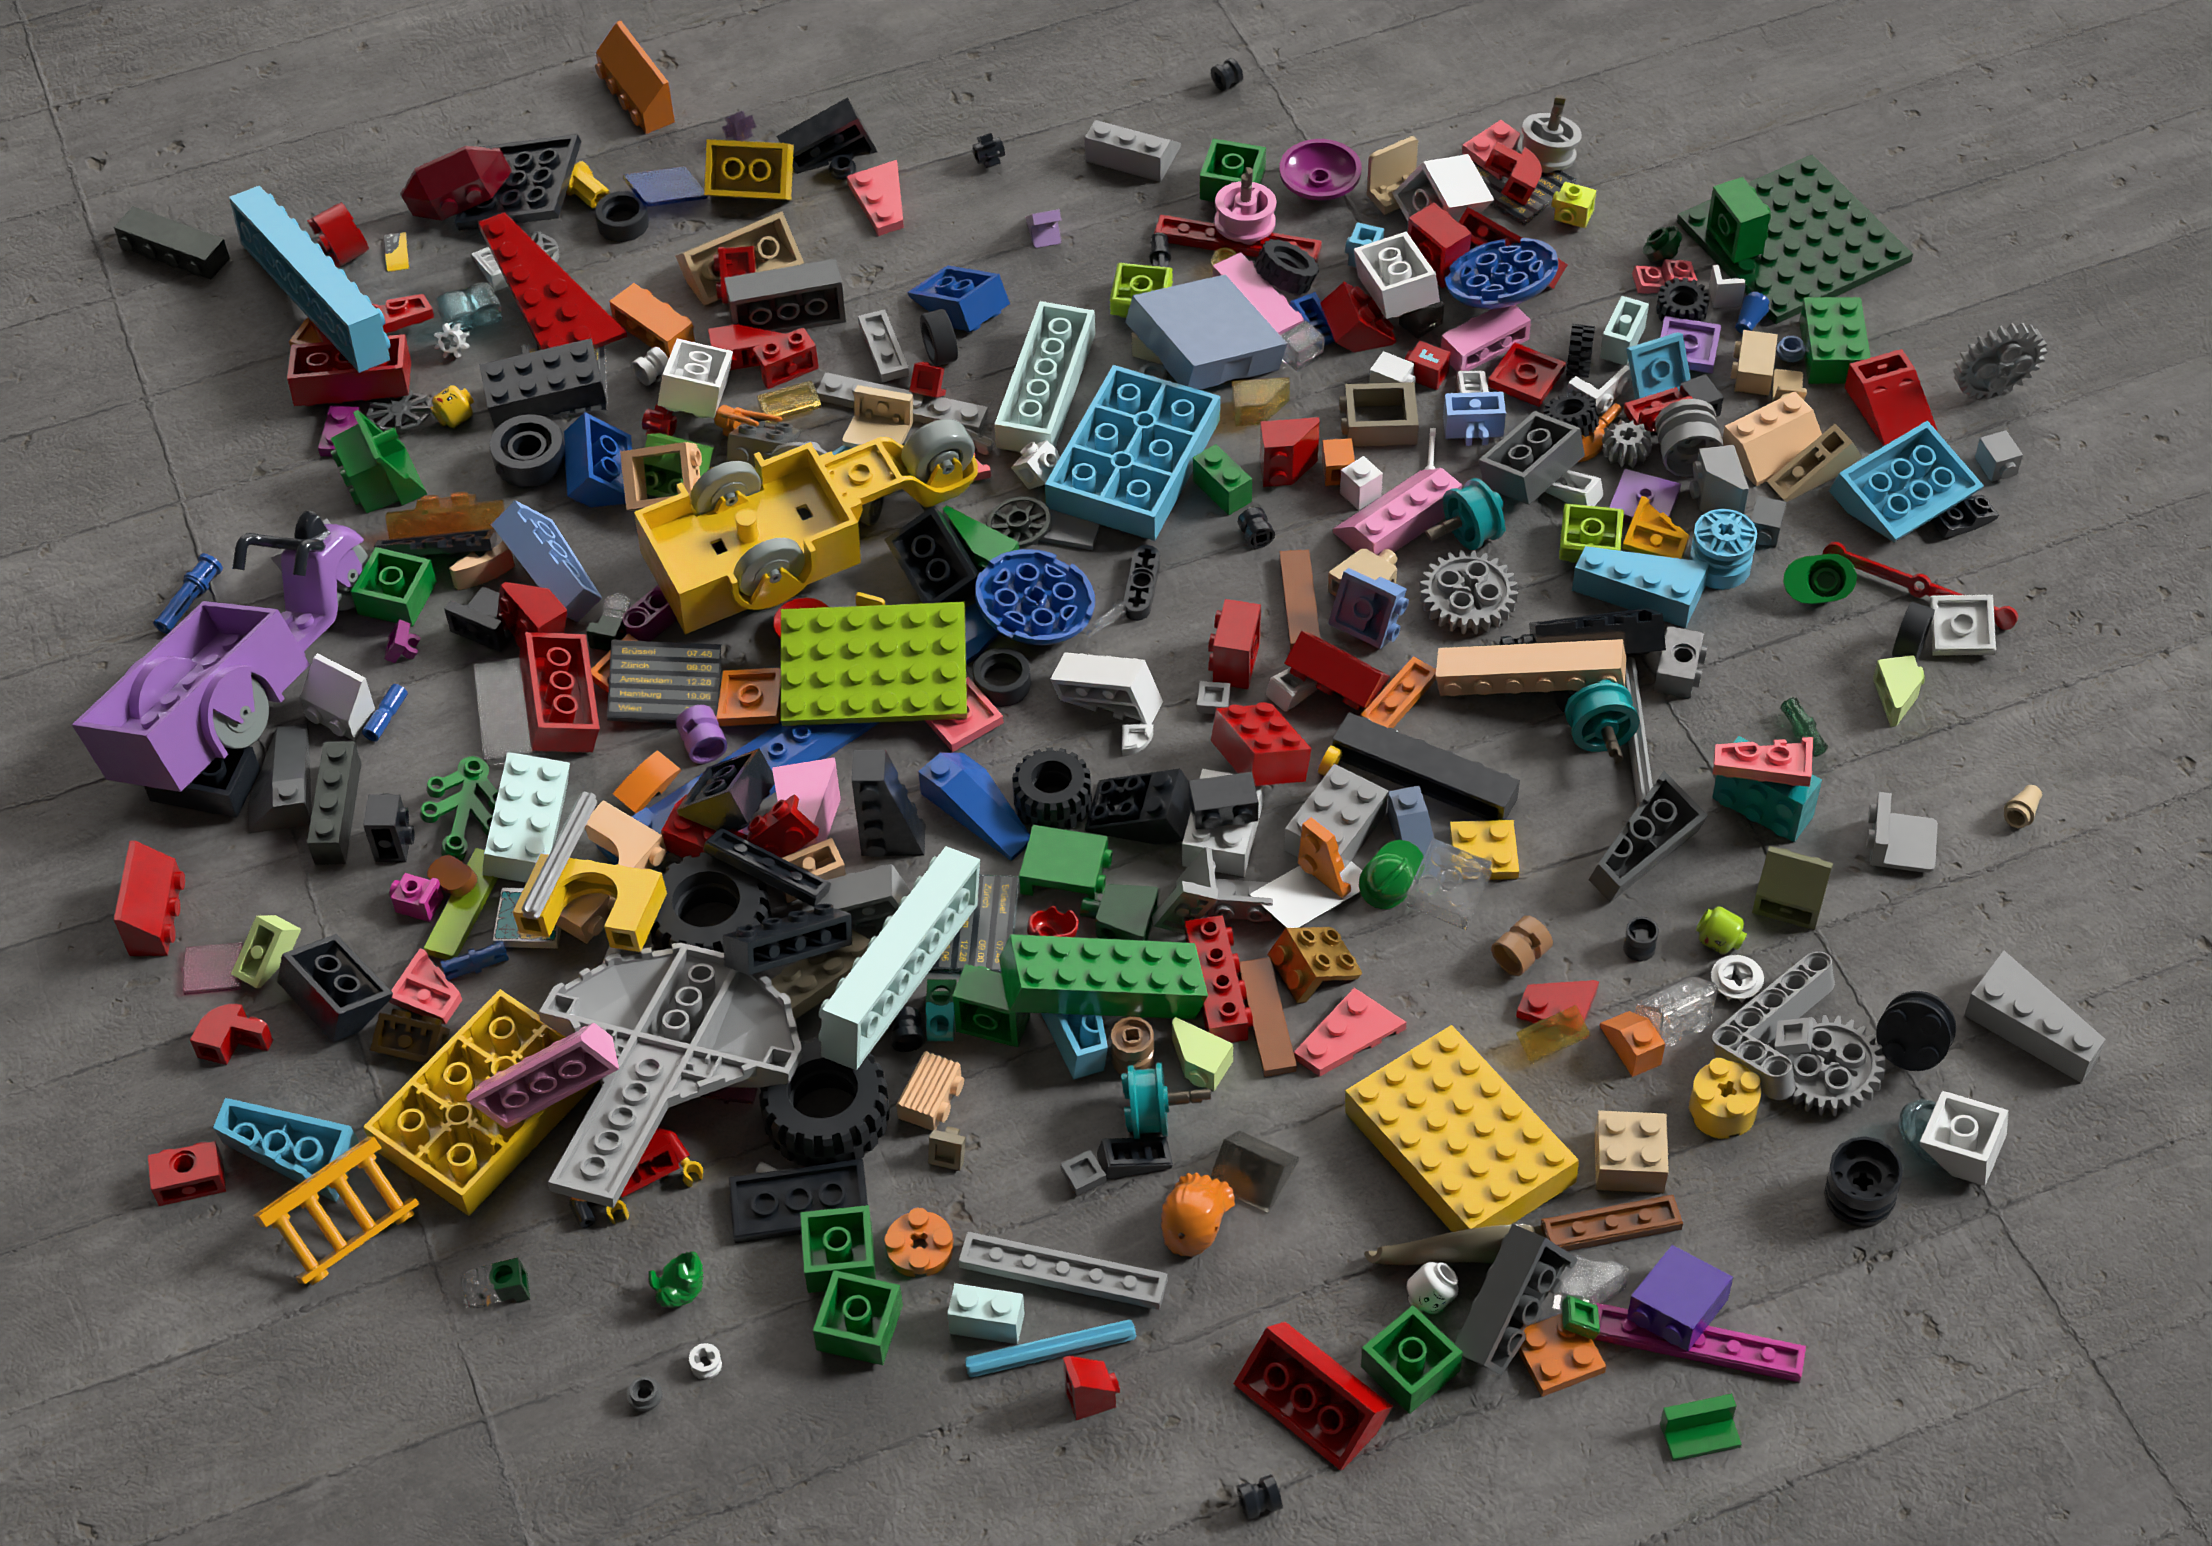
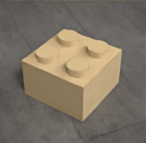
[1595,1111,1669,1193]

